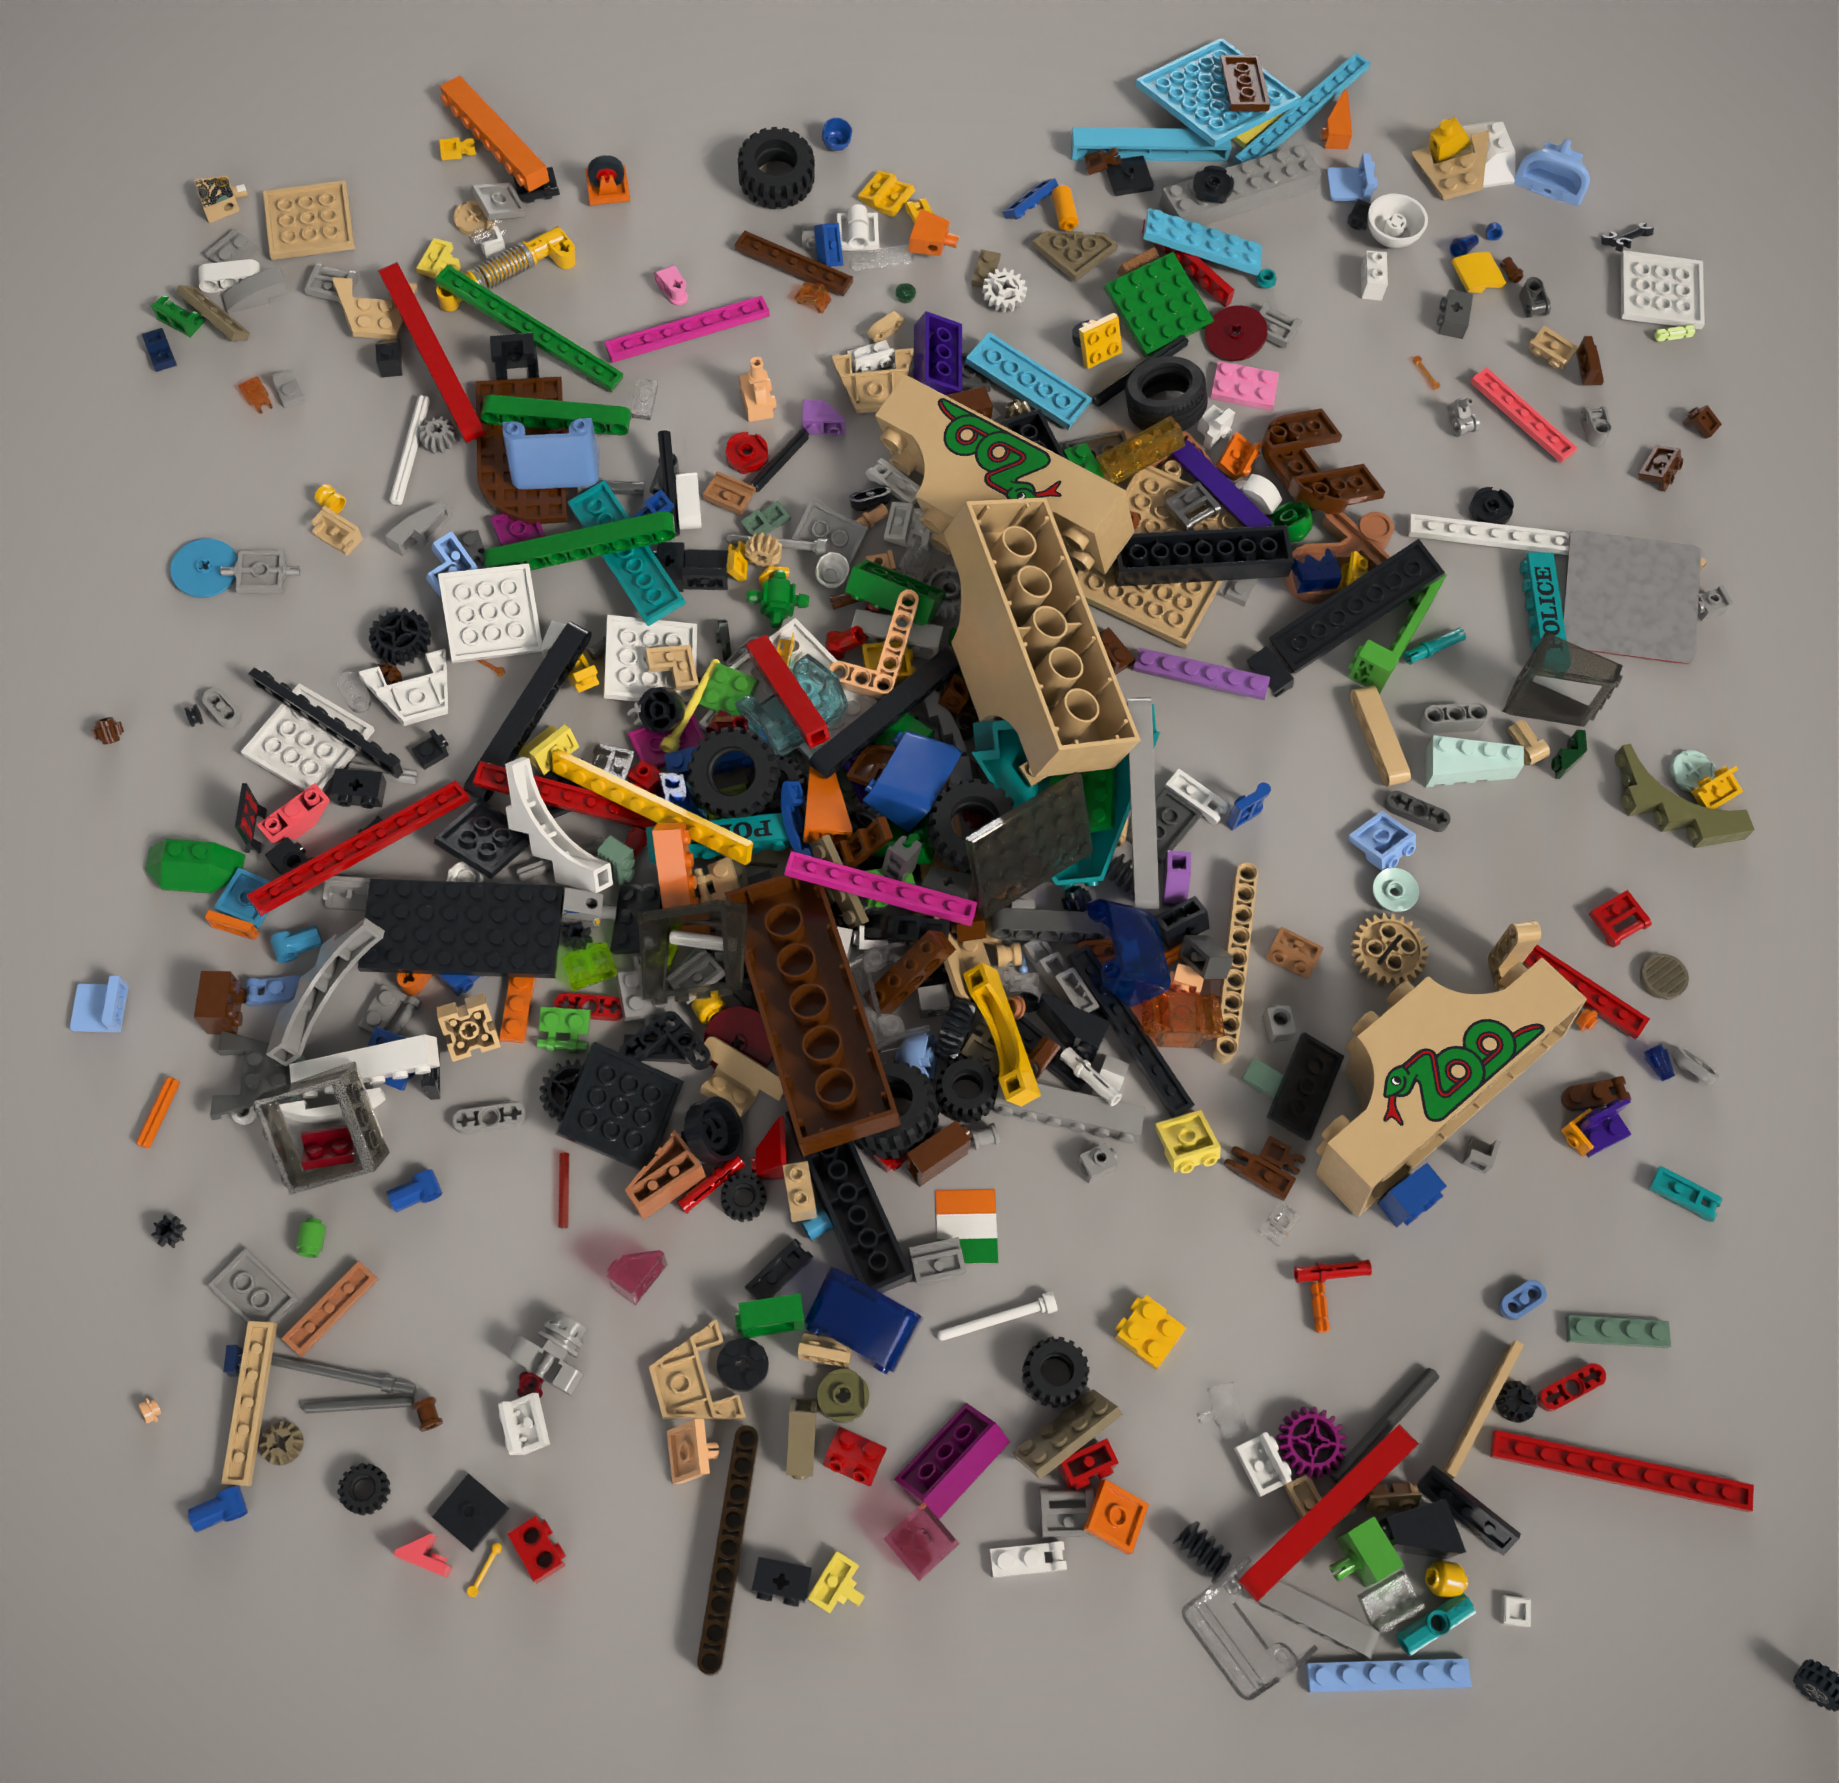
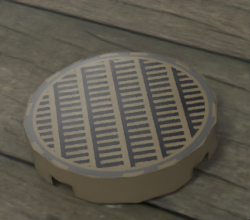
[1640,954,1689,1000]

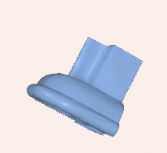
[1514,139,1590,206]

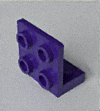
[1577,1098,1632,1158]

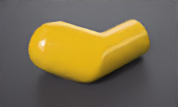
[759,566,789,586]

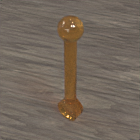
[1413,356,1440,390]
[476,659,505,677]

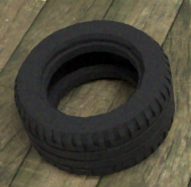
[1125,356,1208,435]

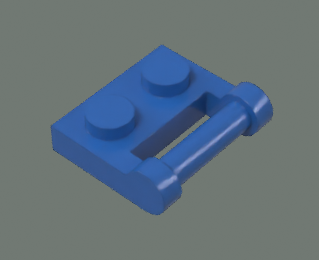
[1227,782,1271,830]

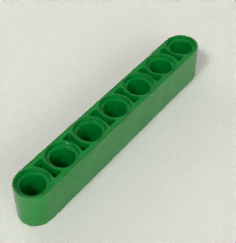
[480,395,632,436]

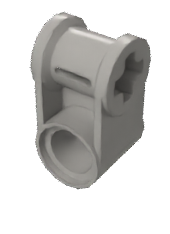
[1580,406,1612,447]

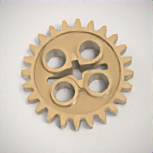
[1350,913,1429,988]

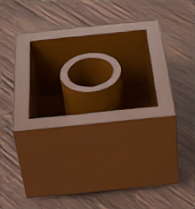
[194,971,246,1035]

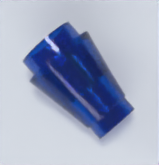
[1450,234,1479,258]
[1644,1044,1675,1081]

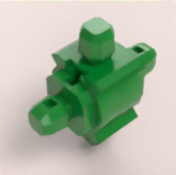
[746,570,809,628]

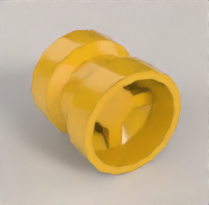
[314,484,346,514]

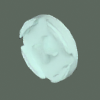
[1669,750,1716,793]

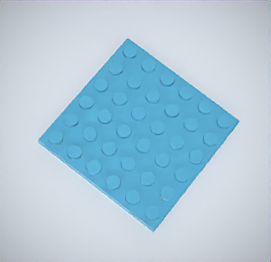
[1135,38,1301,147]

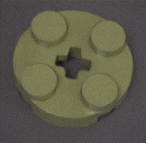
[817,1369,869,1423]

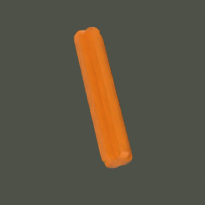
[136,1077,180,1149]

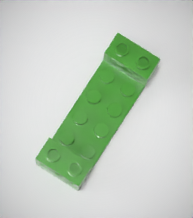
[1348,573,1447,694]

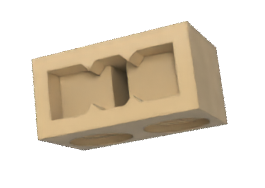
[783,1161,817,1222]

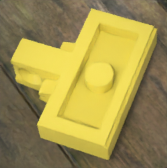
[416,238,461,279]
[807,1550,865,1614]

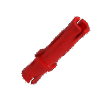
[677,1155,745,1214]
[1294,1259,1372,1283]

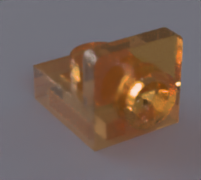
[794,283,831,313]

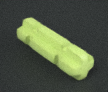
[1654,325,1695,342]

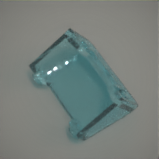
[735,654,848,756]

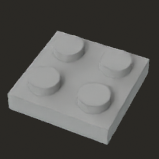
[471,182,527,220]

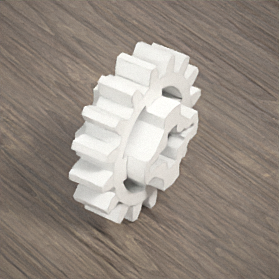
[982,268,1027,312]

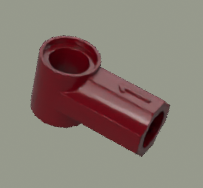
[706,710,749,734]

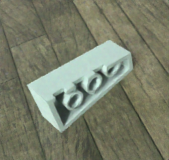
[1426,735,1524,788]

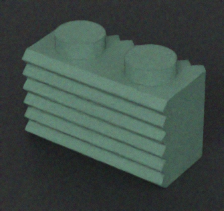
[597,835,636,886]

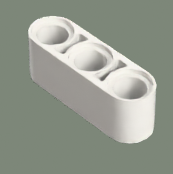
[198,259,260,293]
[675,473,702,530]

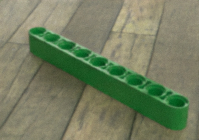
[483,511,675,571]

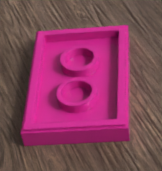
[627,714,705,769]

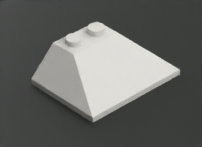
[1449,121,1515,188]

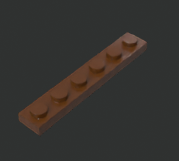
[735,230,853,297]

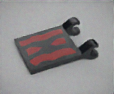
[235,783,267,853]

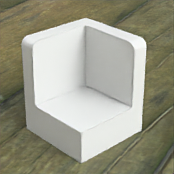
[480,226,506,263]

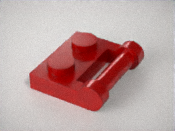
[1588,890,1652,948]

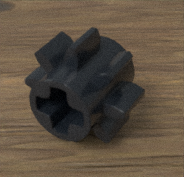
[1061,885,1092,912]
[562,921,593,953]
[151,1215,187,1248]

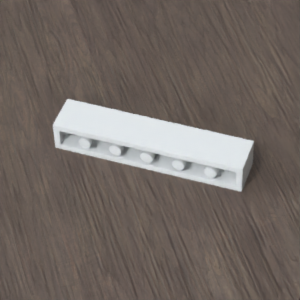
[289,1034,440,1099]

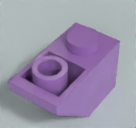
[802,399,845,436]
[1163,850,1191,905]

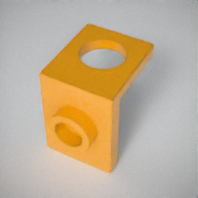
[1561,1108,1594,1156]

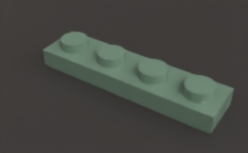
[1565,1315,1671,1348]

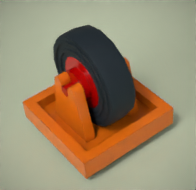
[585,155,630,206]

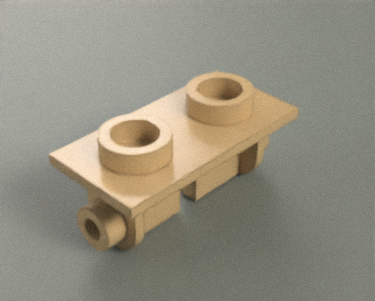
[1365,1482,1422,1513]

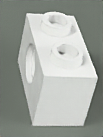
[1361,250,1388,301]

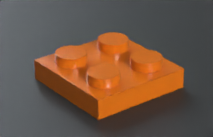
[1083,1479,1149,1555]

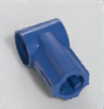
[387,1169,442,1213]
[188,1486,248,1532]

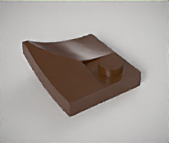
[846,745,896,786]

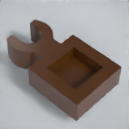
[1259,1136,1306,1175]

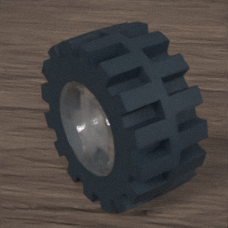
[1793,1659,1839,1712]

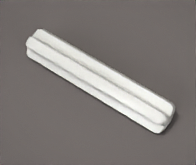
[669,930,740,953]

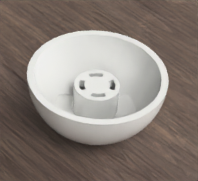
[1368,194,1428,248]

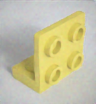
[518,724,579,775]

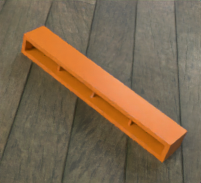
[440,76,549,192]

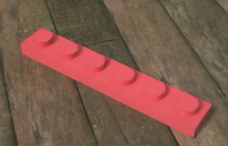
[1470,367,1577,463]

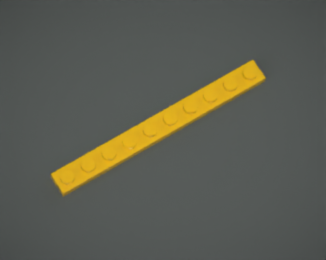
[552,749,753,866]

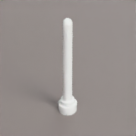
[937,1291,1058,1341]

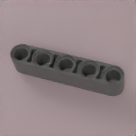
[991,908,1106,943]

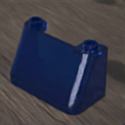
[1086,899,1171,1007]
[804,1265,924,1375]

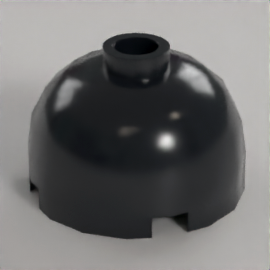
[638,687,686,733]

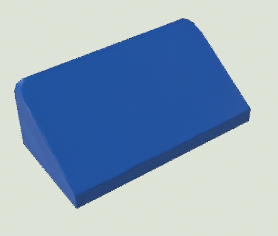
[814,223,843,267]

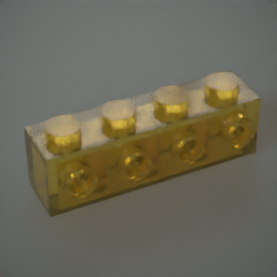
[1096,416,1186,485]

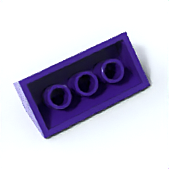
[913,311,962,395]

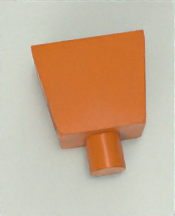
[908,209,959,256]

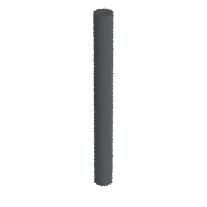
[305,1396,414,1413]

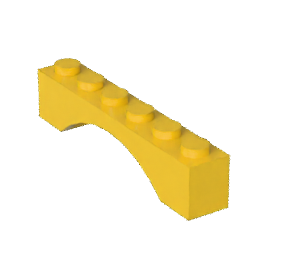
[963,963,1041,1107]

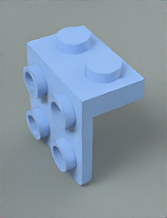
[1327,153,1377,201]

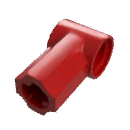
[825,625,866,660]

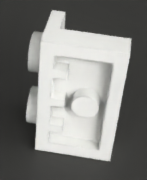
[847,340,895,373]

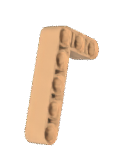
[829,590,919,699]

